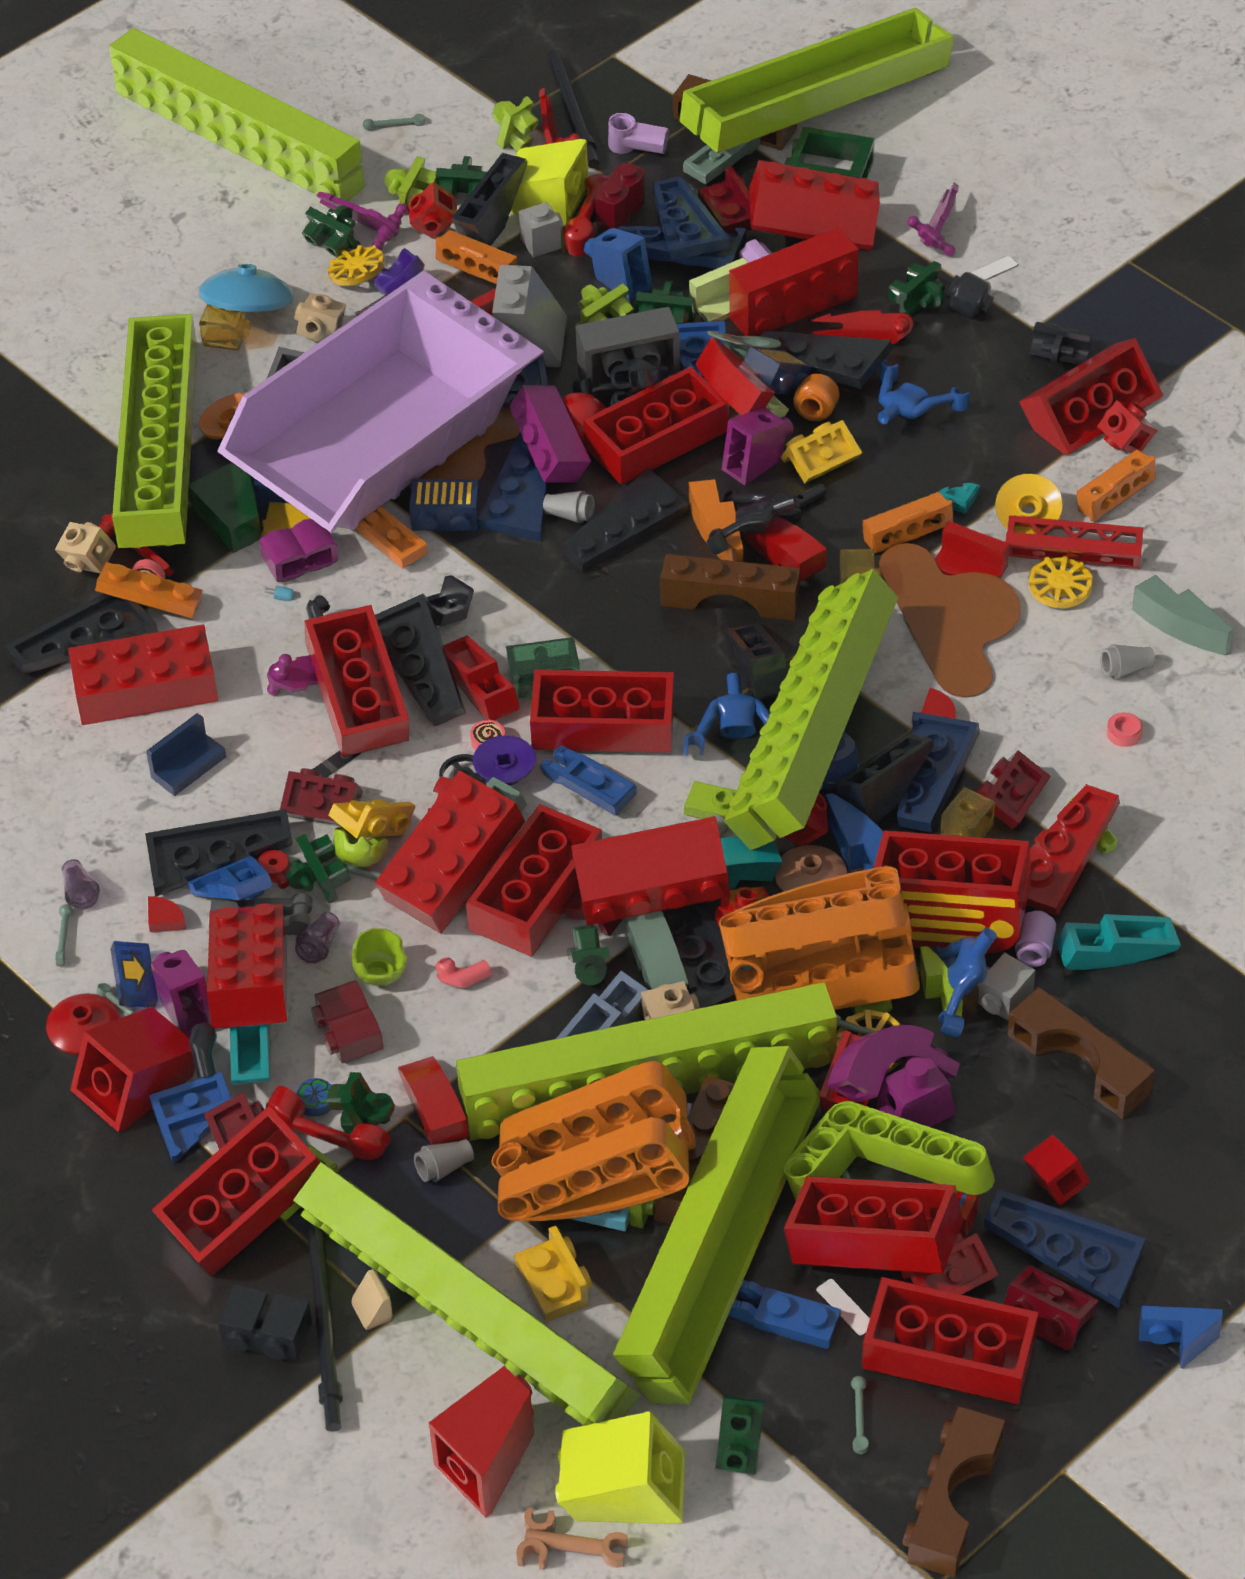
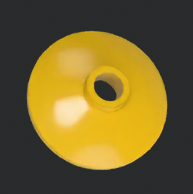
[995,474,1062,534]

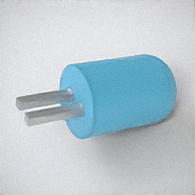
[264,585,295,601]

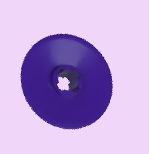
[473,735,536,786]

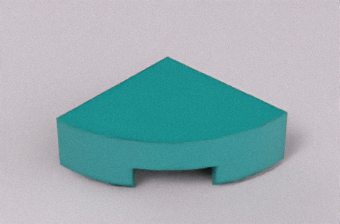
[939,483,980,514]

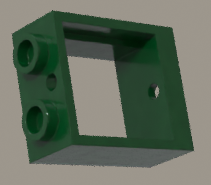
[785,127,875,179]

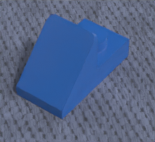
[1139,1306,1223,1368]

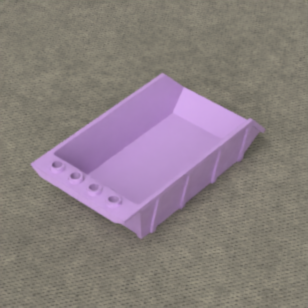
[217,270,544,533]

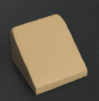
[351,1269,393,1330]

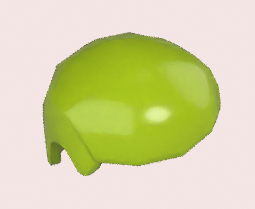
[333,827,389,867]
[351,928,408,986]

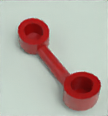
[563,174,611,256]
[265,1085,391,1161]

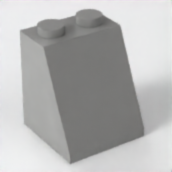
[492,265,568,367]

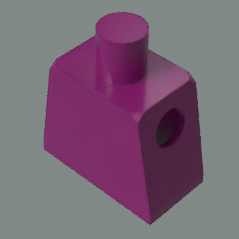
[722,408,793,486]
[151,950,211,1038]
[876,1057,955,1127]

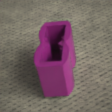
[259,519,338,582]

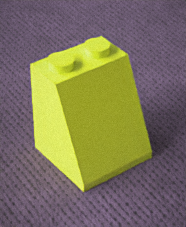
[510,139,588,226]
[555,1411,686,1524]

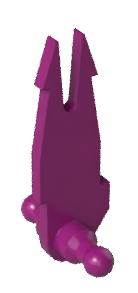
[907,182,959,257]
[316,191,408,251]
[267,654,318,696]

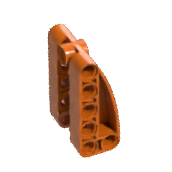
[719,866,920,1010]
[491,1061,696,1221]

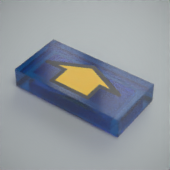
[110,941,158,1008]

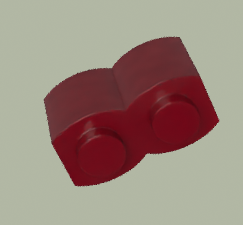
[595,162,645,230]
[311,980,384,1063]

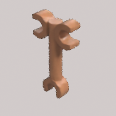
[516,1507,628,1570]

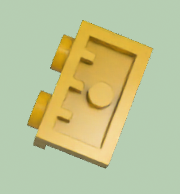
[781,420,862,483]
[328,799,416,839]
[514,1226,592,1322]

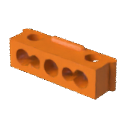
[435,230,517,284]
[1077,450,1156,521]
[862,492,953,553]

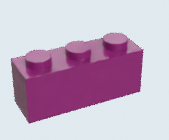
[509,385,591,483]

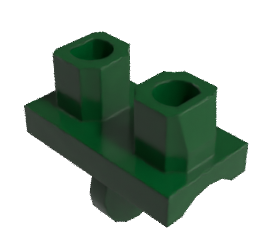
[435,156,487,197]
[302,205,361,258]
[889,261,945,316]
[636,281,695,324]
[287,834,351,903]
[567,925,610,985]
[326,1072,395,1133]
[715,1395,765,1474]

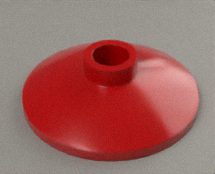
[46,993,120,1055]

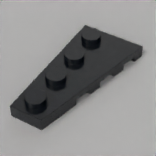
[375,593,466,726]
[145,809,293,896]

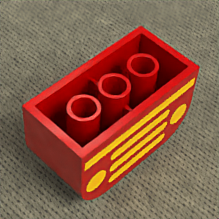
[874,831,1032,953]

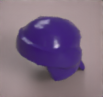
[370,248,425,296]

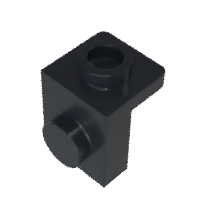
[427,575,474,627]

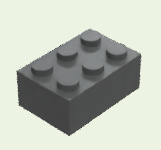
[575,307,680,397]

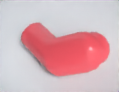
[435,957,492,988]

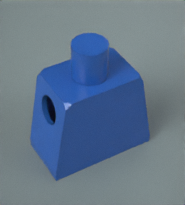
[584,228,653,302]

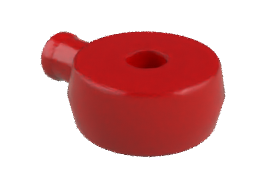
[258,850,291,889]

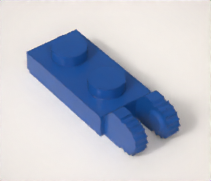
[540,745,637,816]
[728,1280,841,1349]

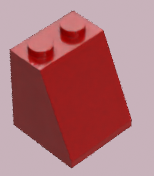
[70,1006,195,1133]
[428,1366,534,1518]

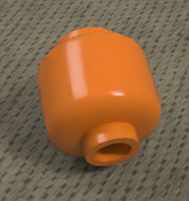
[793,374,839,422]

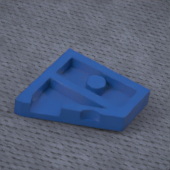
[187,856,273,900]
[149,1072,231,1163]

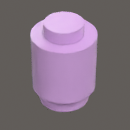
[1015,911,1056,967]

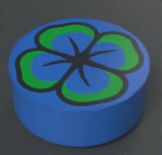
[296,1078,331,1116]

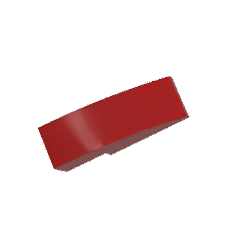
[695,337,775,415]
[740,517,827,582]
[444,635,520,721]
[398,1056,469,1145]

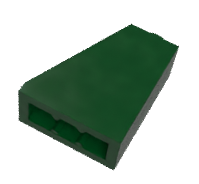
[189,462,262,553]

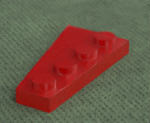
[1026,784,1120,916]

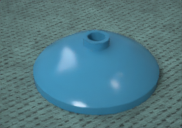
[199,264,294,312]

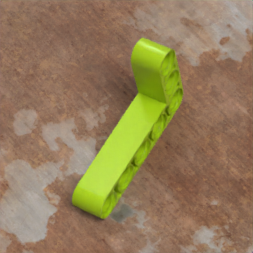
[784,1101,995,1201]

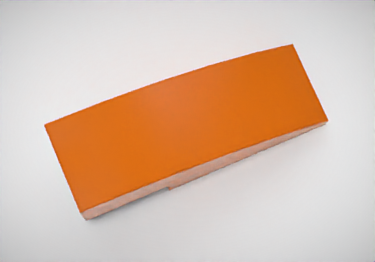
[689,479,743,562]

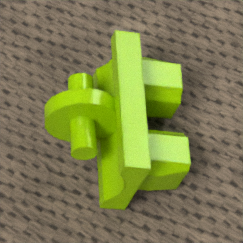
[492,96,539,152]
[384,156,437,216]
[576,283,635,325]

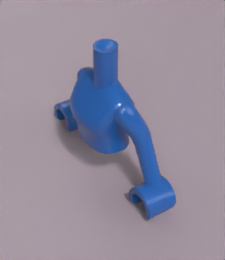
[877,360,970,424]
[683,673,770,756]
[932,928,997,1038]

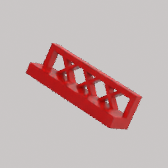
[1005,515,1144,569]

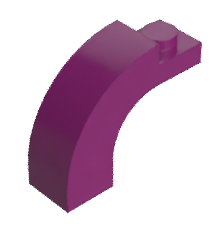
[827,1025,960,1103]

